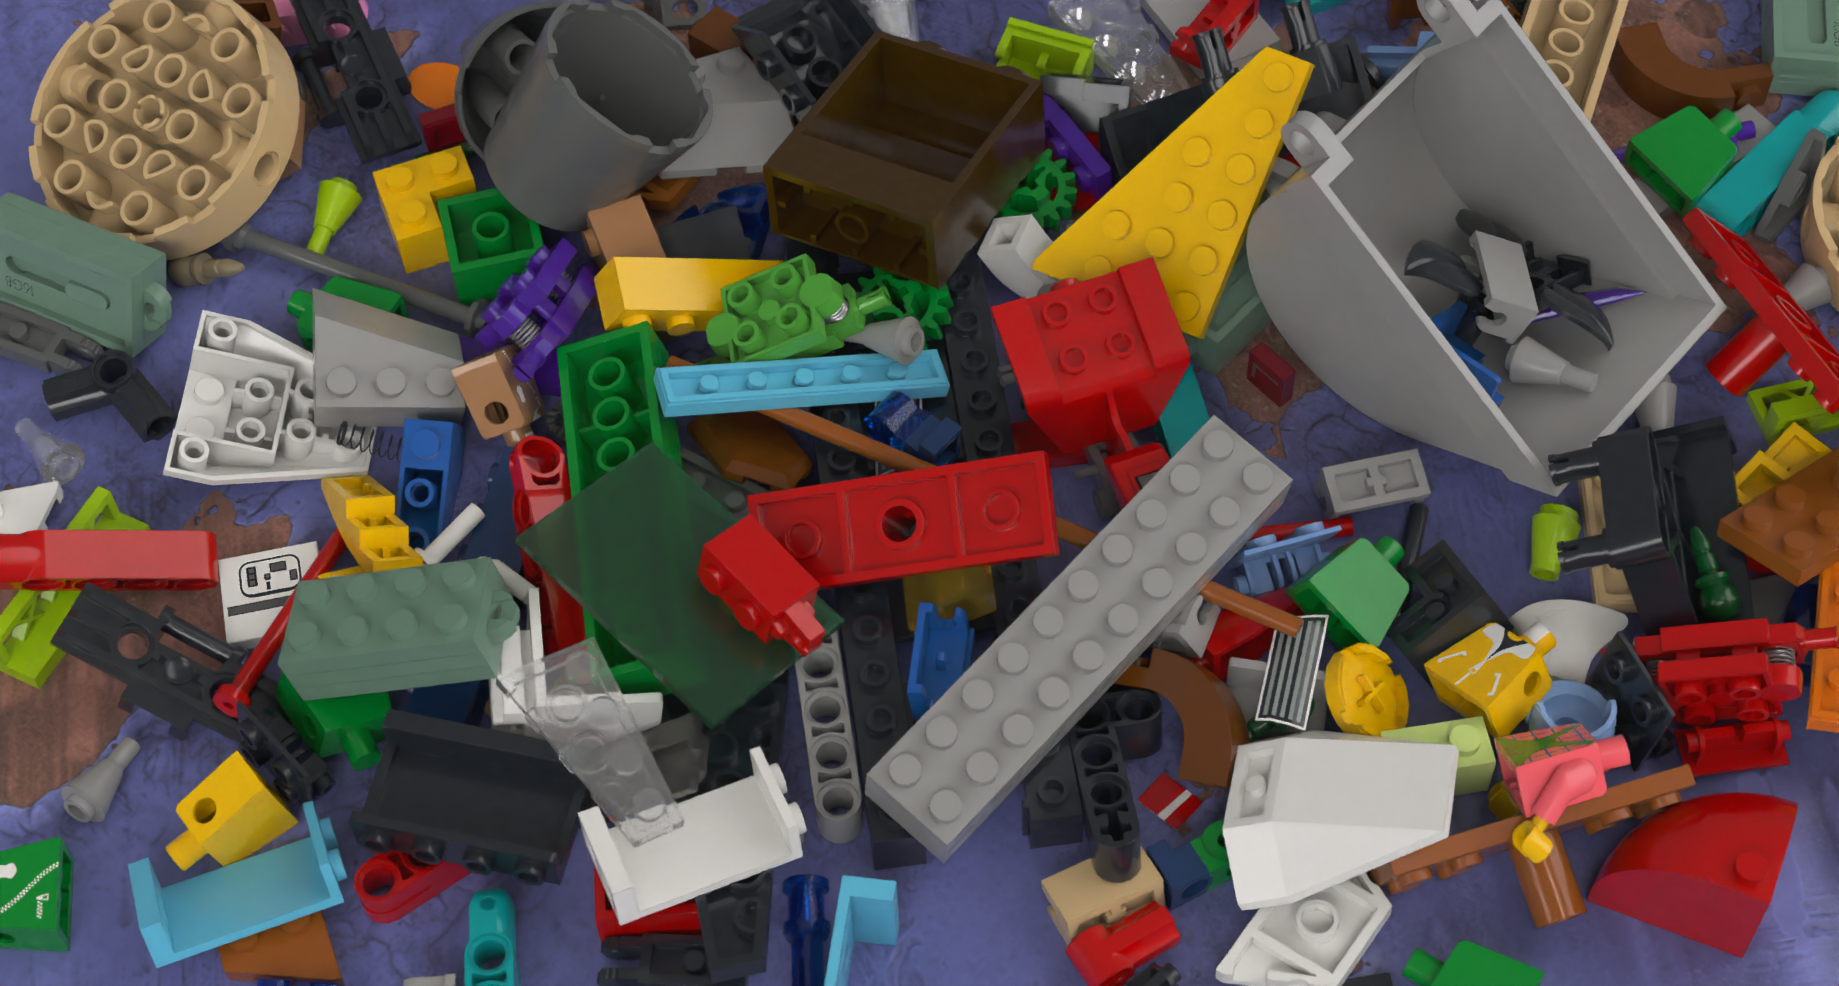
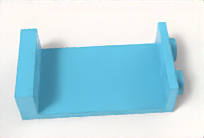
[128,801,348,968]
[824,875,900,986]

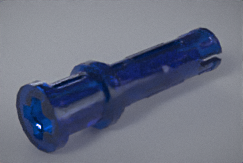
[782,874,831,986]

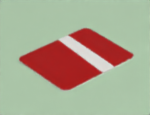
[1138,773,1202,830]

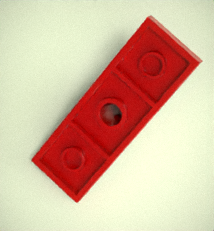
[1682,206,1839,415]
[747,450,1060,590]

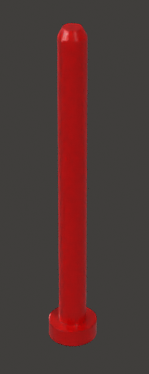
[213,528,347,718]

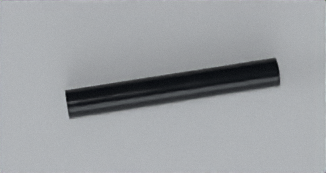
[1385,503,1429,638]

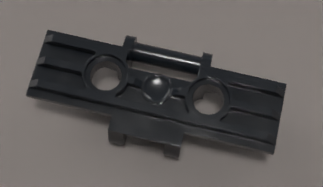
[289,0,422,164]
[50,582,292,744]

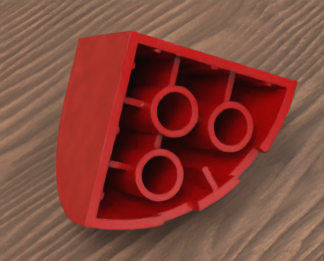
[1586,792,1798,958]

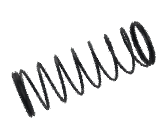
[336,421,402,463]

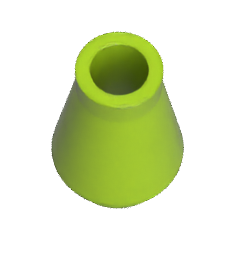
[1529,503,1581,581]

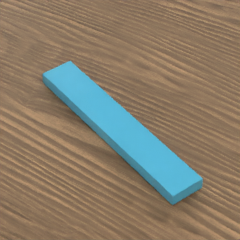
[653,349,950,417]

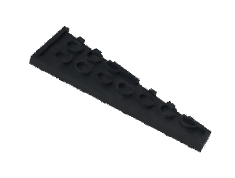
[660,620,791,983]

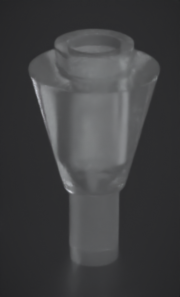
[15,418,85,485]

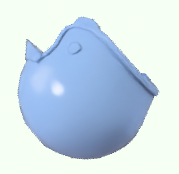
[1525,679,1617,740]

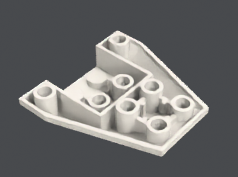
[163,310,377,485]
[1223,730,1459,911]

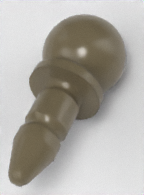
[168,253,245,287]

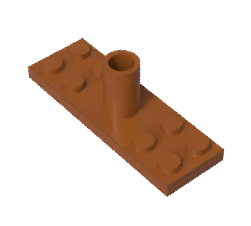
[1717,447,1839,587]
[1367,764,1696,929]

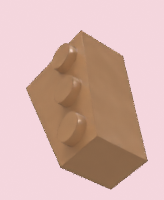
[581,194,691,344]

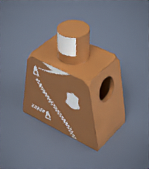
[451,343,545,447]

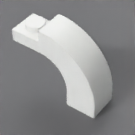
[977,214,1060,299]

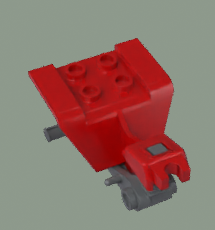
[990,257,1190,520]

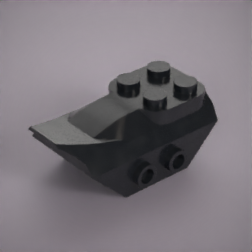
[730,0,881,126]

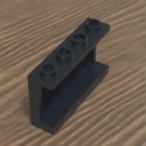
[349,709,596,886]

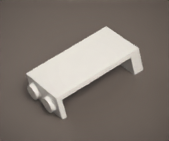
[578,746,807,926]

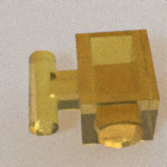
[902,565,997,631]

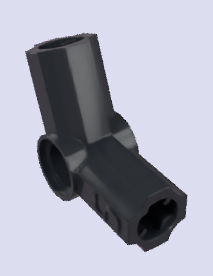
[42,349,178,443]

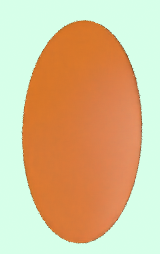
[408,62,459,109]

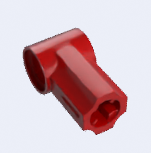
[1065,900,1181,986]

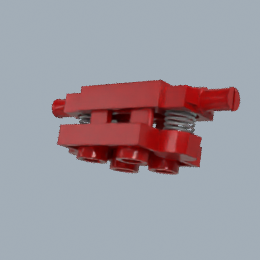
[1601,618,1839,727]

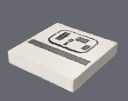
[218,541,320,649]

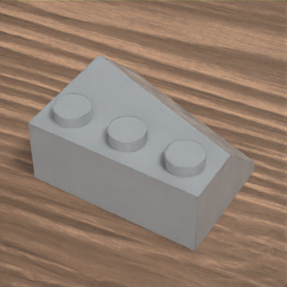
[658,47,793,179]
[312,288,465,427]

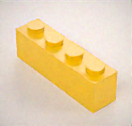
[594,257,783,336]

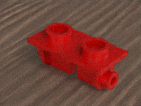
[1674,716,1791,777]

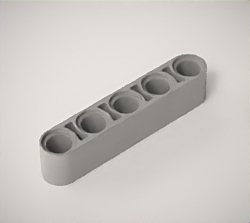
[793,599,863,844]

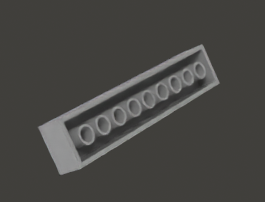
[865,415,1293,864]

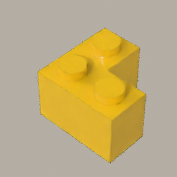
[372,145,477,274]

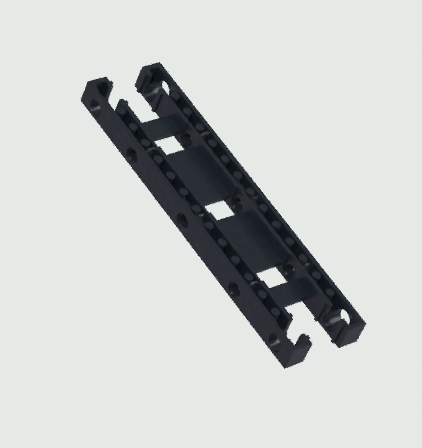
[783,236,1083,870]

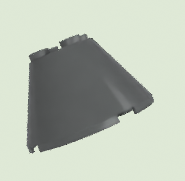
[454,0,564,161]

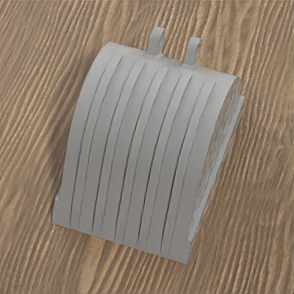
[1246,0,1727,497]

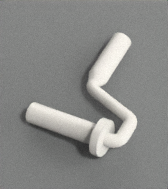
[414,503,537,604]

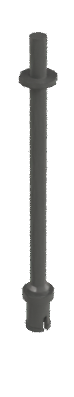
[219,220,520,342]

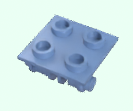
[1225,521,1342,597]

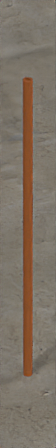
[665,355,1304,638]

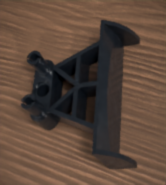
[1099,0,1373,186]
[1548,416,1755,636]

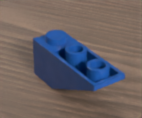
[395,418,466,563]

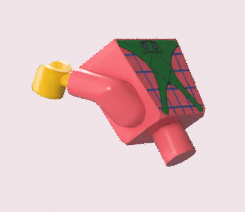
[1488,723,1630,863]

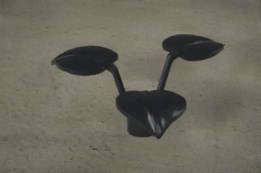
[1404,209,1614,351]

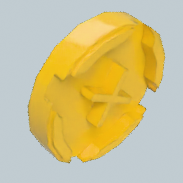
[1324,643,1409,737]

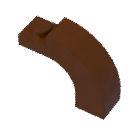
[1608,22,1774,120]
[1112,648,1250,790]

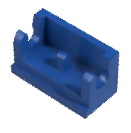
[907,602,976,721]

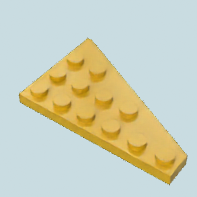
[1031,46,1315,339]

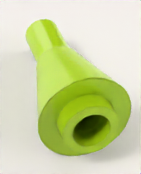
[306,177,362,255]

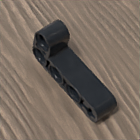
[1068,689,1162,883]

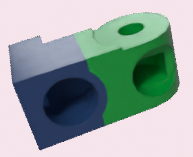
[1146,820,1232,911]

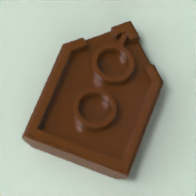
[687,412,815,492]

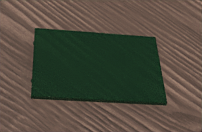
[516,442,845,729]

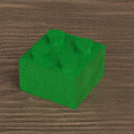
[437,188,543,305]

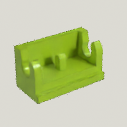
[995,17,1095,80]

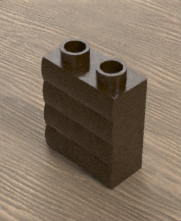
[763,30,1046,289]

